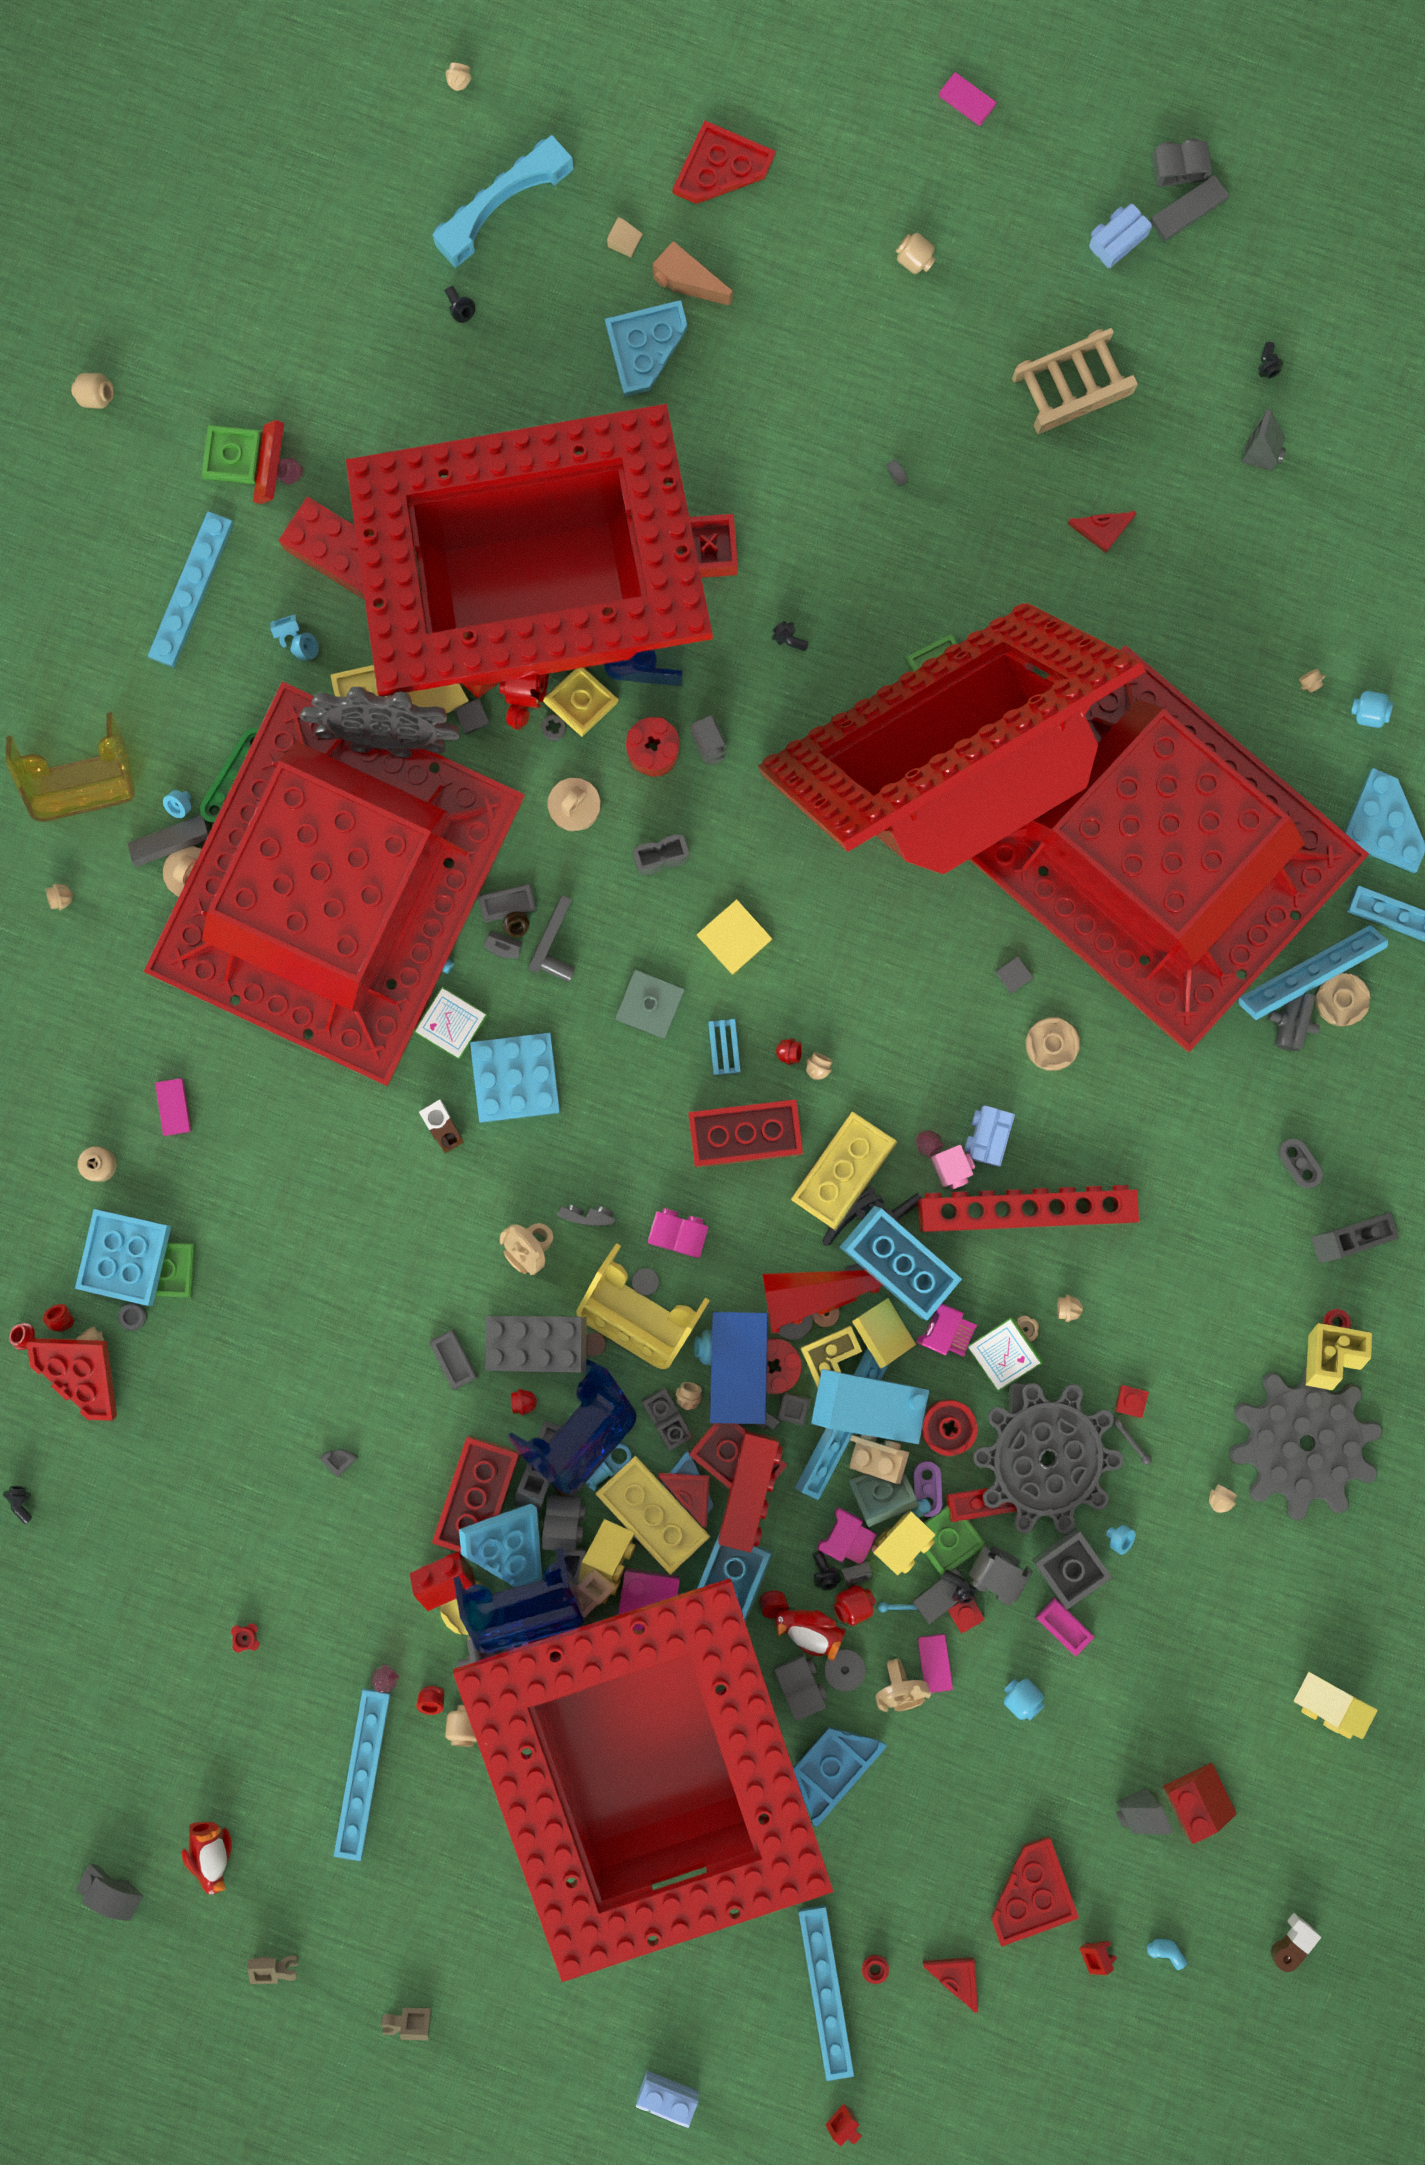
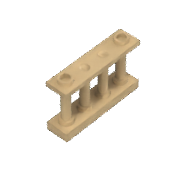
[1012,328,1138,435]

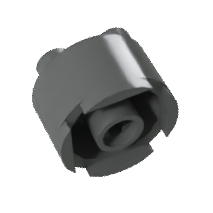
[968,1544,1033,1606]

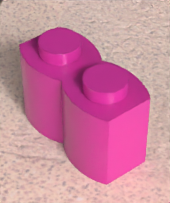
[647,1208,709,1258]

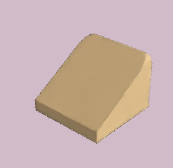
[607,217,643,258]

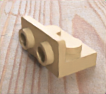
[849,1434,909,1484]

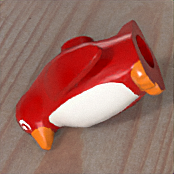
[775,1610,846,1661]
[181,1822,232,1895]

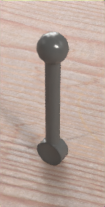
[1113,1417,1152,1465]

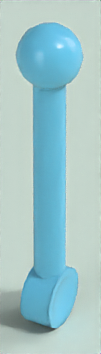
[878,1602,917,1612]

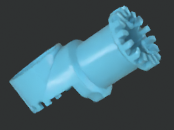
[579,1443,632,1491]

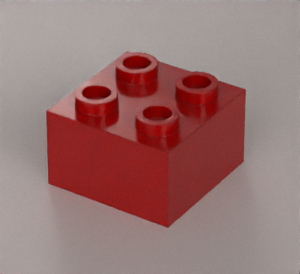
[683,514,738,578]

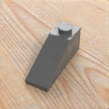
[1241,409,1286,471]
[1311,1212,1399,1263]
[514,1421,570,1514]
[1116,1788,1173,1835]

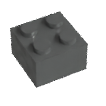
[1031,1528,1112,1610]

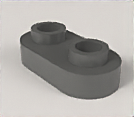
[1278,1139,1323,1189]

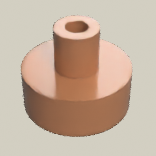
[812,1308,839,1327]

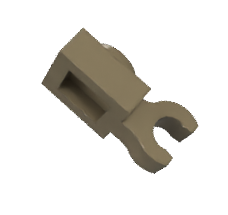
[247,1956,299,1984]
[381,2008,432,2040]

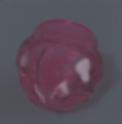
[277,457,303,485]
[916,1130,944,1158]
[371,1663,400,1693]

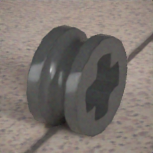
[541,715,566,741]

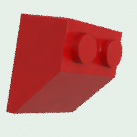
[1162,1762,1237,1844]

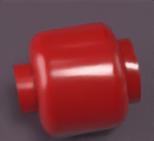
[833,1584,876,1626]

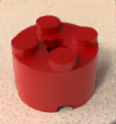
[499,673,549,708]
[626,717,680,777]
[767,1338,801,1394]
[921,1399,978,1456]

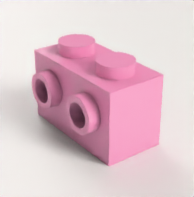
[931,1145,975,1190]

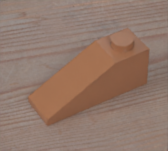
[653,241,733,305]

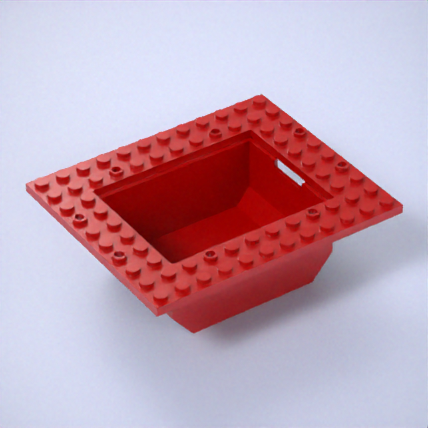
[346,404,713,697]
[757,603,1146,875]
[969,645,1369,1053]
[143,681,525,1086]
[453,1578,833,1982]

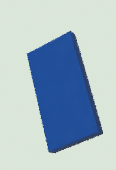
[710,1312,768,1424]

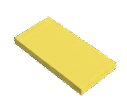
[791,1111,897,1231]
[595,1455,710,1575]

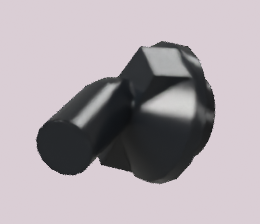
[444,286,475,323]
[1258,342,1283,379]
[772,621,808,651]
[3,1486,32,1524]
[812,1551,841,1591]
[941,1569,979,1604]

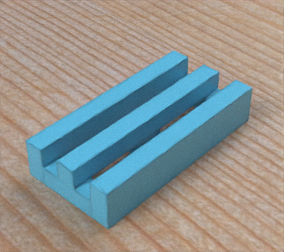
[708,1019,740,1076]

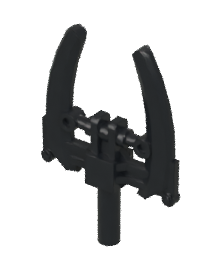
[823,1187,922,1271]

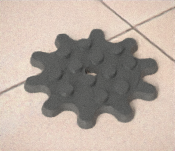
[300,687,460,758]
[1229,1368,1382,1521]
[973,1383,1124,1534]

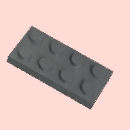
[485,1316,587,1373]

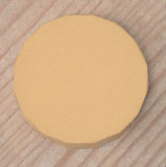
[1315,973,1370,1026]
[1026,1018,1080,1071]

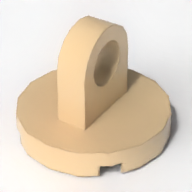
[548,778,601,831]
[163,846,202,897]
[500,1223,553,1275]
[875,1658,931,1712]

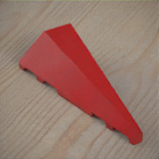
[762,1270,883,1334]

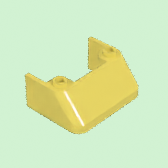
[577,1243,710,1369]

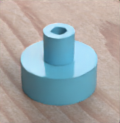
[290,633,319,661]
[163,790,191,818]
[1106,1525,1136,1555]

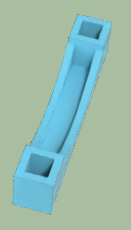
[432,135,574,269]

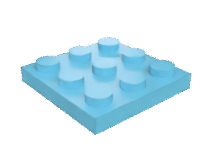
[470,1033,560,1123]
[75,1209,172,1306]

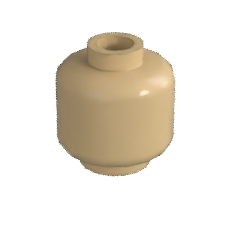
[896,233,936,274]
[72,373,114,409]
[78,1146,117,1182]
[445,1705,477,1747]

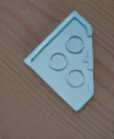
[605,300,688,397]
[1344,768,1425,874]
[459,1504,542,1590]

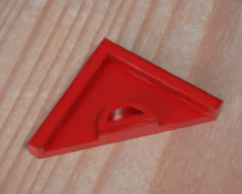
[1068,511,1137,553]
[659,1472,710,1527]
[923,1957,978,2013]

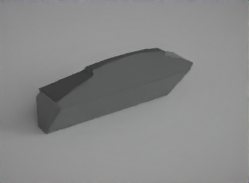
[484,931,523,959]

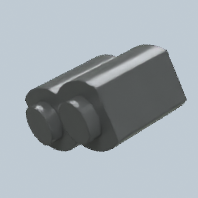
[1152,138,1212,187]
[690,715,728,765]
[632,835,690,875]
[542,1494,586,1552]
[773,1654,828,1721]

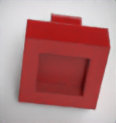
[1079,1941,1117,1975]
[825,2104,862,2146]

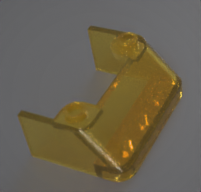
[5,712,134,822]

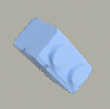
[1089,204,1152,268]
[964,1106,1015,1167]
[636,2071,699,2128]

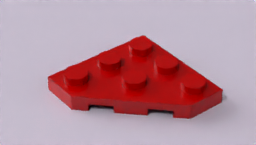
[672,120,776,204]
[27,1338,117,1421]
[990,1836,1079,1947]

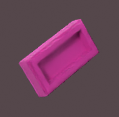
[939,72,997,126]
[155,1078,192,1136]
[1035,1597,1094,1656]
[917,1633,953,1693]

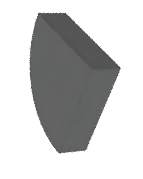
[319,1450,359,1477]

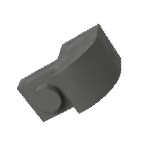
[76,1864,143,1921]

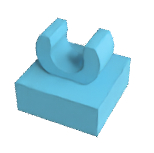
[270,614,300,648]

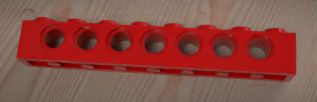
[918,1185,1139,1232]

